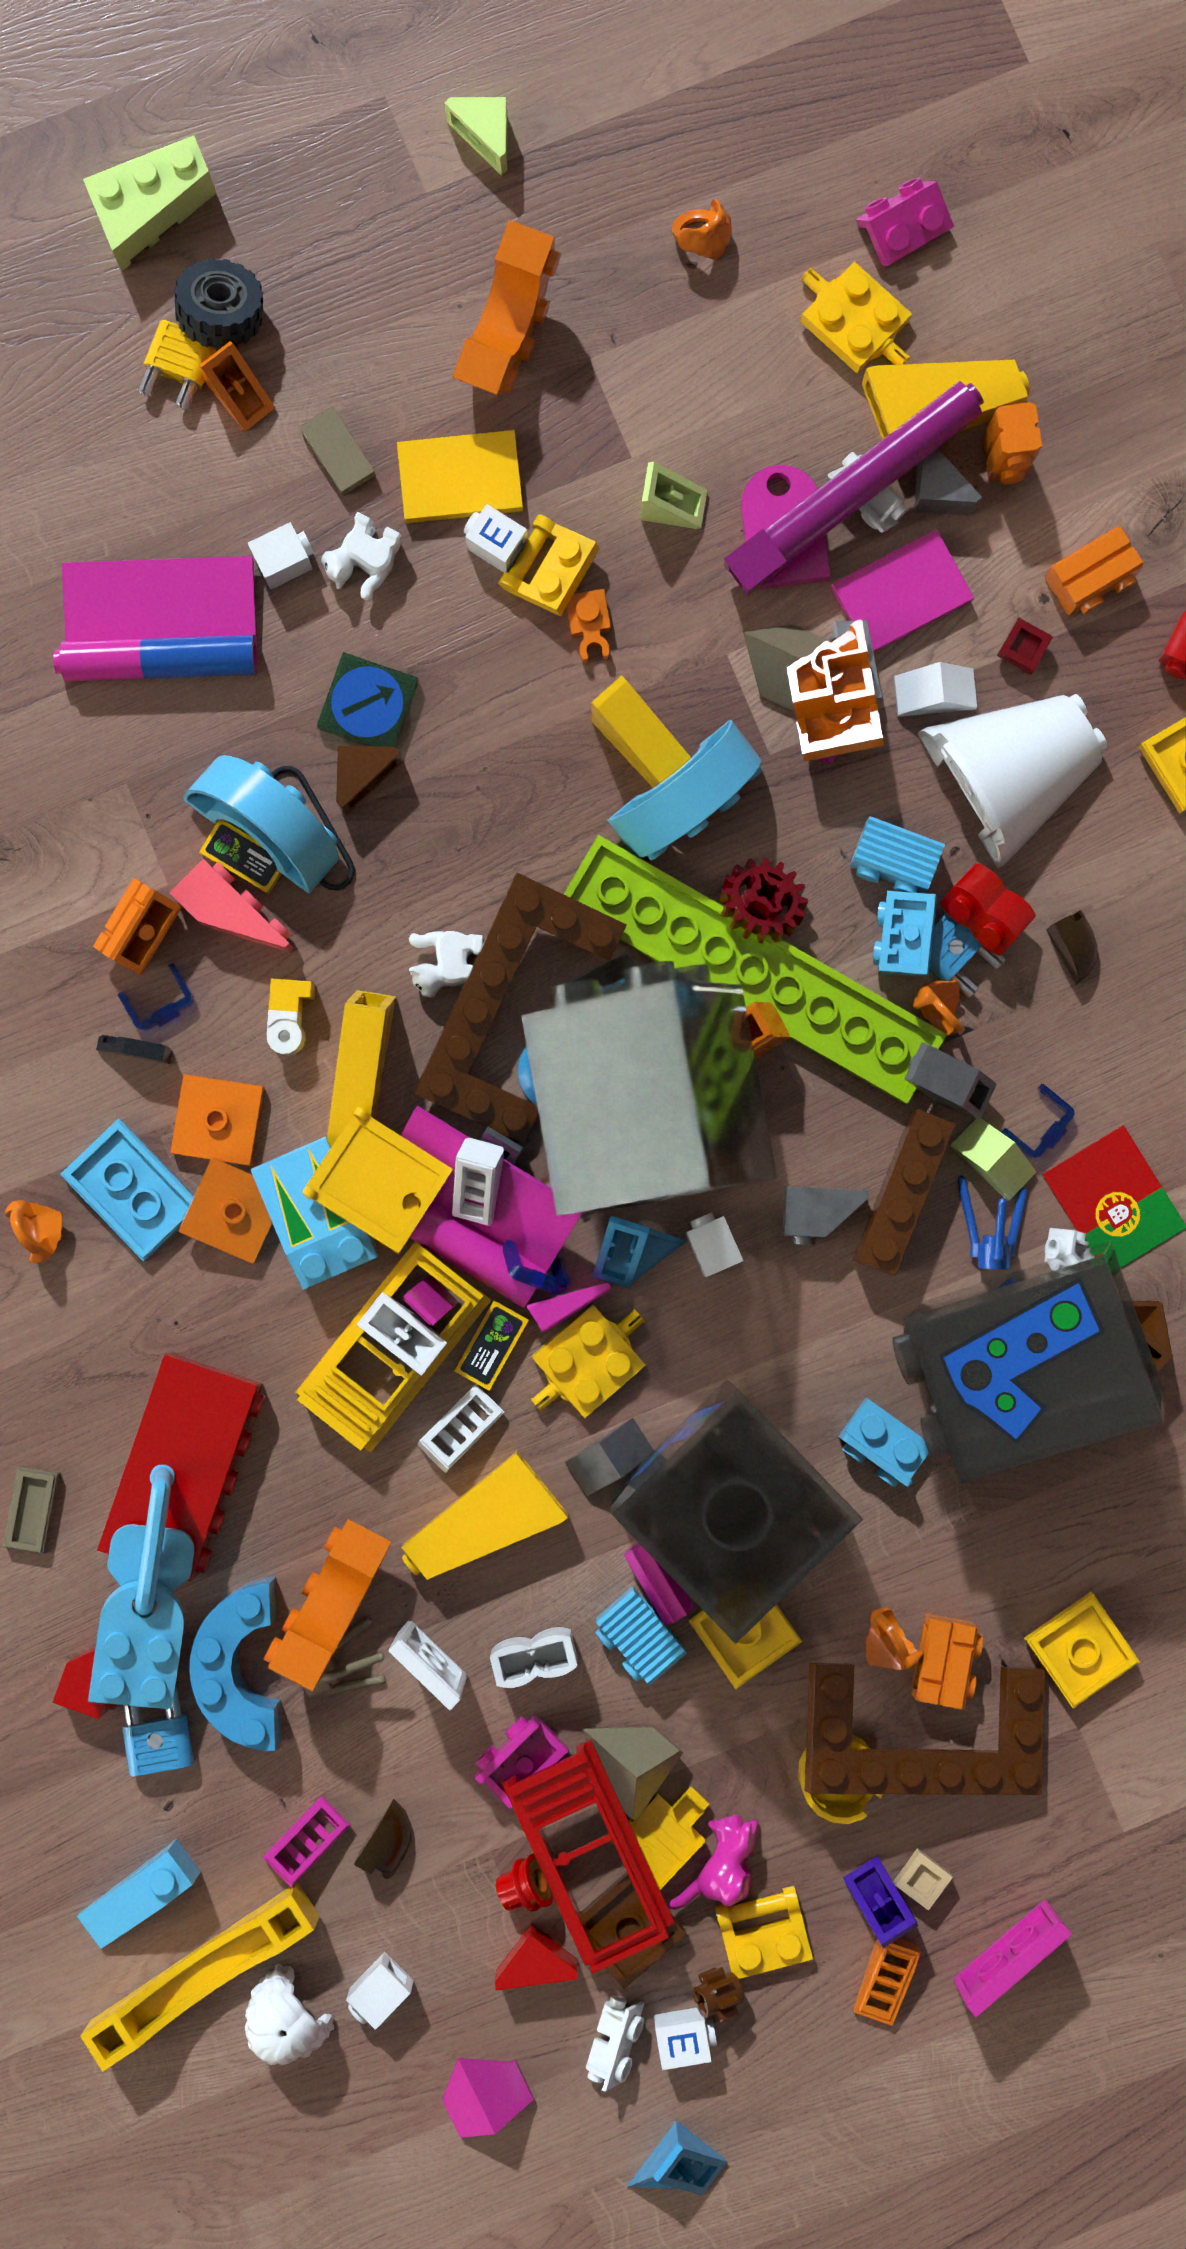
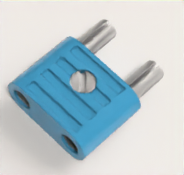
[930,913,1005,998]
[122,1688,194,1776]

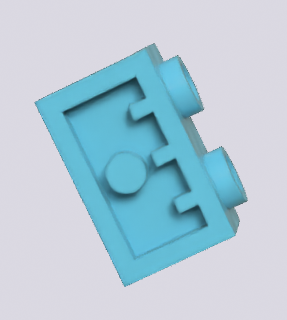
[873,891,937,977]
[838,1398,934,1488]

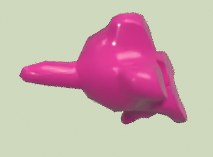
[669,1814,759,1910]

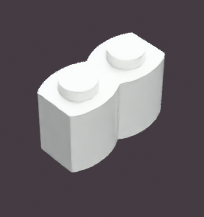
[490,1627,578,1688]

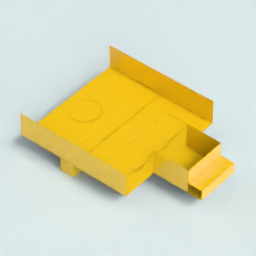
[612,1786,709,1890]

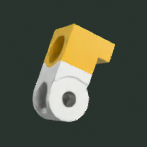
[267,978,316,1056]

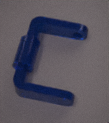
[118,962,194,1031]
[1001,1083,1075,1159]
[503,1240,570,1295]

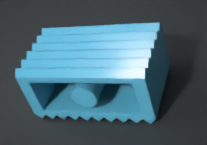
[849,816,945,893]
[595,1586,687,1686]

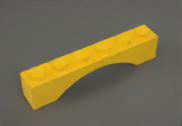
[80,1881,320,2072]

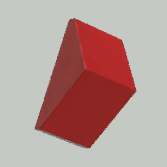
[495,1923,578,1991]

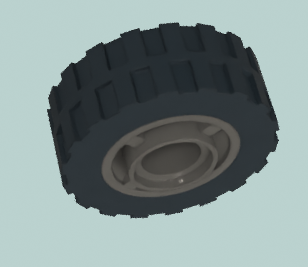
[174,258,263,349]

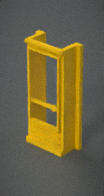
[295,1242,491,1453]

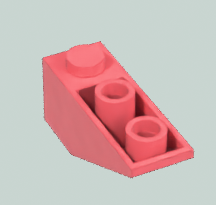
[169,859,294,953]

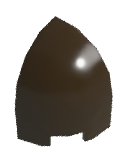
[1046,910,1098,985]
[354,1799,411,1879]

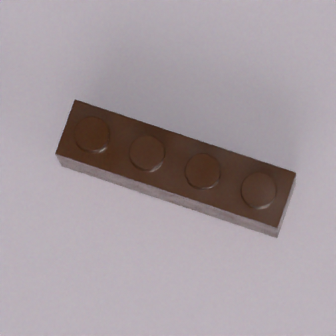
[852,1109,955,1276]

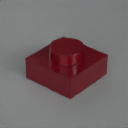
[997,617,1054,675]

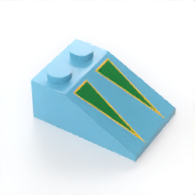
[251,1136,378,1290]

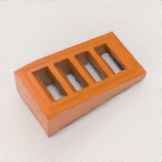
[853,1937,921,2026]

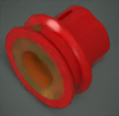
[496,1853,554,1912]

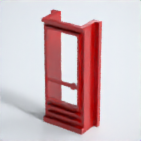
[502,1739,675,1974]

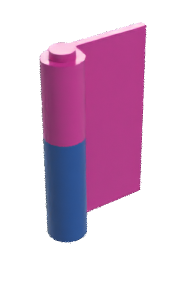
[53,556,258,682]

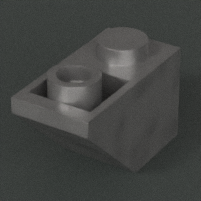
[905,1043,997,1120]

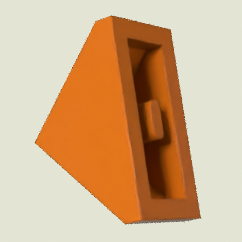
[199,341,276,431]

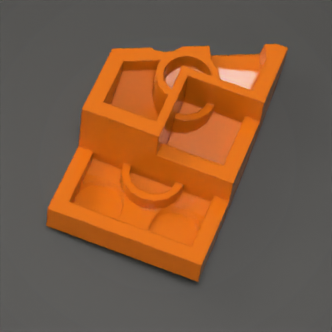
[787,620,884,762]

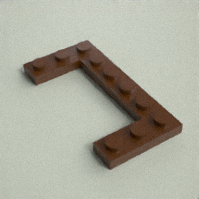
[414,872,627,1144]
[804,1663,1045,1795]

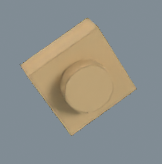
[893,1848,953,1911]

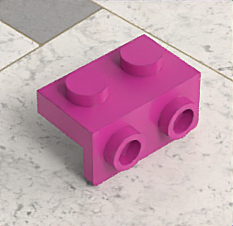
[856,177,954,266]
[474,1712,569,1809]

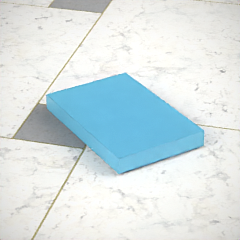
[60,1118,194,1261]

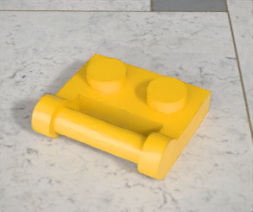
[498,514,600,616]
[715,1885,813,1979]

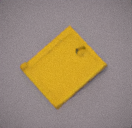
[301,1107,453,1254]

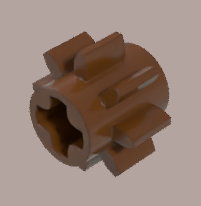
[693,1967,744,2023]

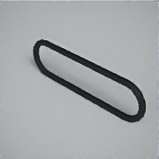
[272,766,355,890]

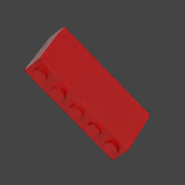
[97,1353,265,1582]

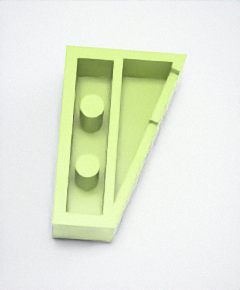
[83,135,216,271]

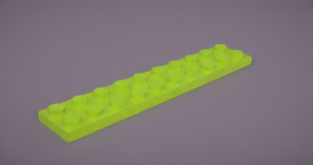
[564,835,947,1105]

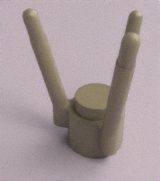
[303,1617,385,1699]

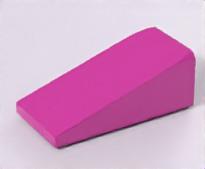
[403,1276,457,1325]
[526,1282,611,1332]

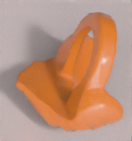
[672,199,732,260]
[913,980,965,1037]
[5,1200,63,1263]
[865,1608,924,1671]

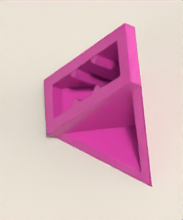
[442,2058,534,2138]

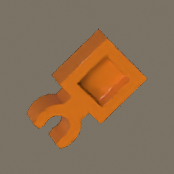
[566,589,611,664]

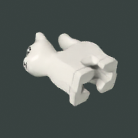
[321,512,403,601]
[409,931,482,998]

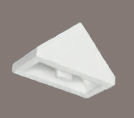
[893,662,977,717]
[357,1292,447,1376]

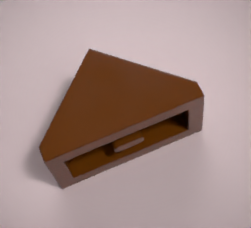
[336,746,403,815]

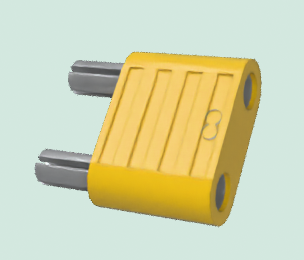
[139,320,217,410]

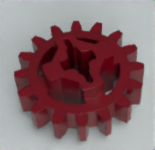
[719,857,808,944]

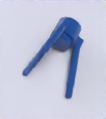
[958,1175,1028,1269]

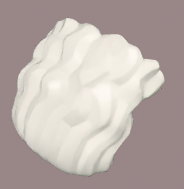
[245,1964,334,2065]

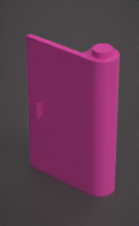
[400,1106,585,1308]

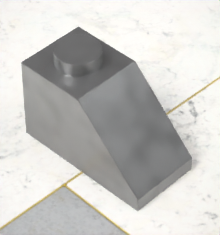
[782,1186,869,1245]

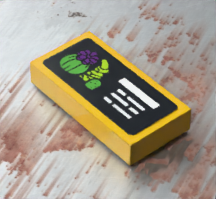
[199,819,282,895]
[454,1300,529,1391]

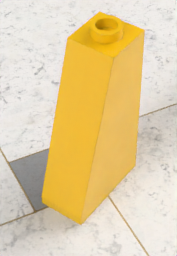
[862,359,1030,440]
[591,675,691,788]
[327,990,396,1147]
[401,1450,568,1580]

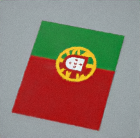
[1042,1125,1186,1277]

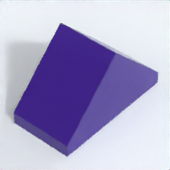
[843,1856,919,1948]

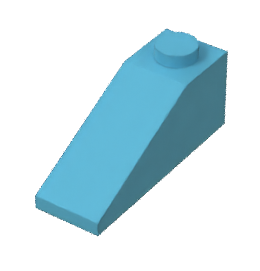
[77,1839,201,1949]

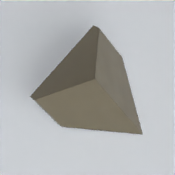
[743,624,827,713]
[583,1727,684,1820]

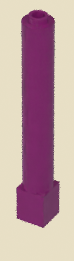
[724,381,984,597]

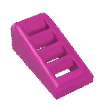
[262,1796,350,1888]

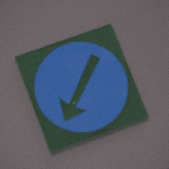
[317,652,419,747]

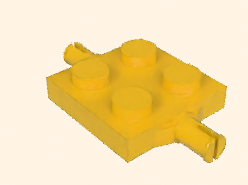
[800,261,912,374]
[531,1303,646,1418]

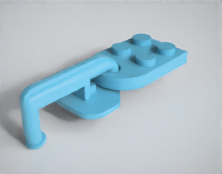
[88,1465,194,1710]

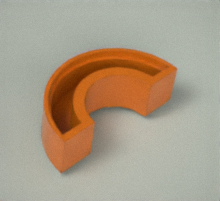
[452,219,561,396]
[263,1519,391,1692]

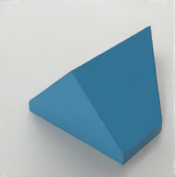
[592,1216,686,1288]
[627,2120,727,2196]

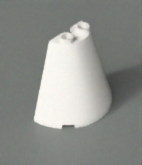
[917,694,1108,869]

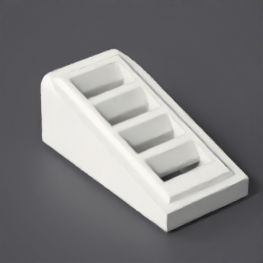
[452,1138,504,1226]
[417,1384,504,1473]

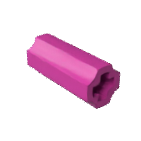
[624,1536,695,1626]

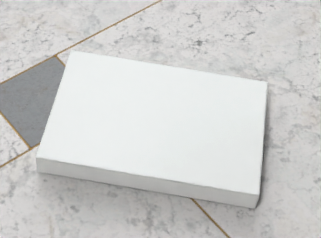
[388,1620,467,1710]

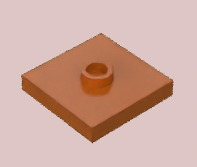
[170,1074,265,1166]
[178,1157,272,1264]

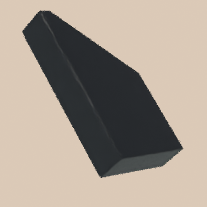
[96,1035,173,1064]

